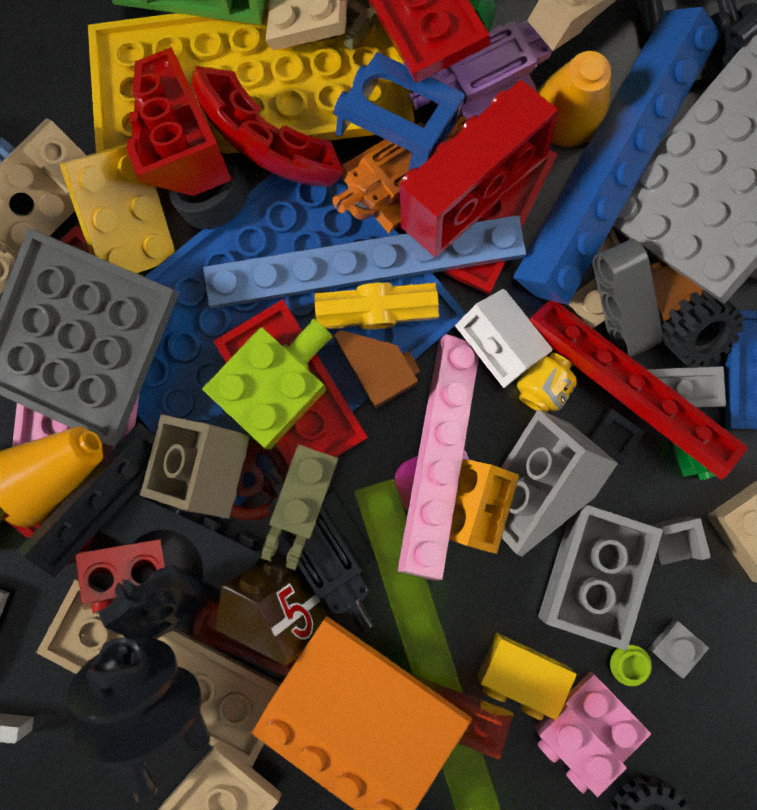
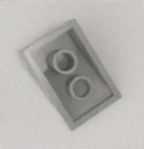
[501,409,618,556]

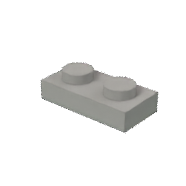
[647,367,726,408]

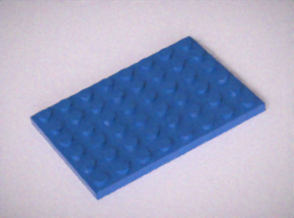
[137,173,466,519]

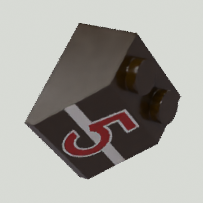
[215,556,329,666]

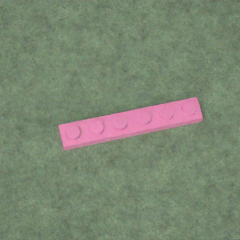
[398,334,479,580]

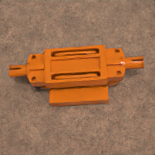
[333,117,467,234]

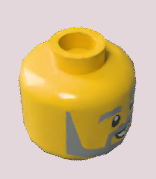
[517,353,577,413]

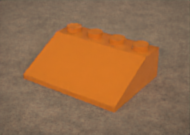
[252,617,472,810]

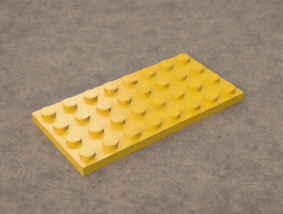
[88,1,415,154]

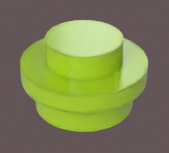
[610,644,652,686]

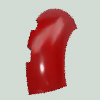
[192,66,343,187]

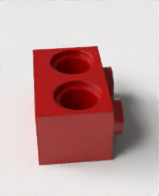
[75,539,165,614]

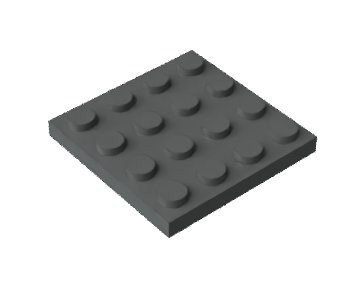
[0,228,179,446]

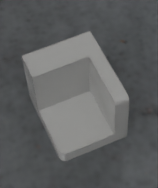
[649,516,710,565]

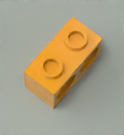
[449,458,519,554]

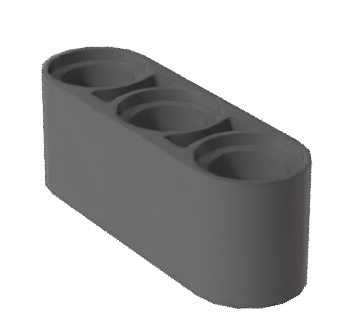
[593,239,663,358]

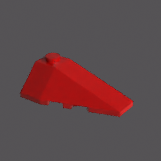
[127,47,231,196]

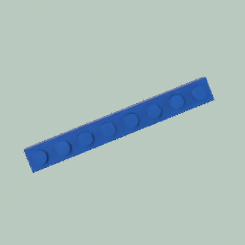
[513,7,721,305]

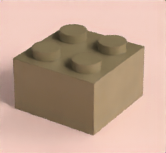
[140,414,250,518]

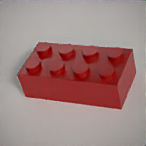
[400,79,558,258]

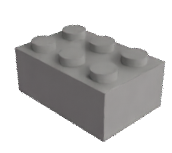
[538,505,663,651]

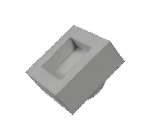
[648,619,709,679]

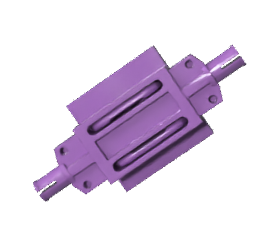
[408,20,552,124]

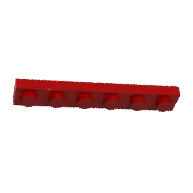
[530,301,749,480]

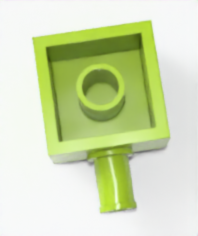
[202,318,333,450]

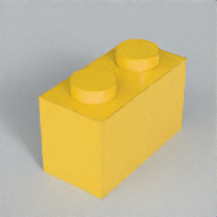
[477,632,577,720]

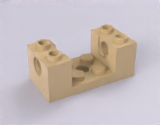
[0,118,86,294]

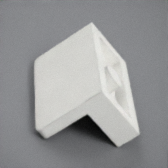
[455,289,552,388]

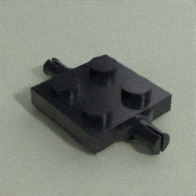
[98,564,215,639]

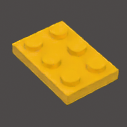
[59,144,175,273]

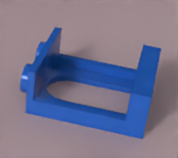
[334,52,465,170]

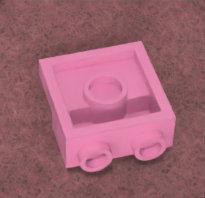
[534,671,651,797]

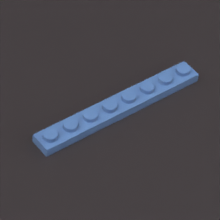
[203,215,526,309]

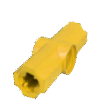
[314,282,439,330]

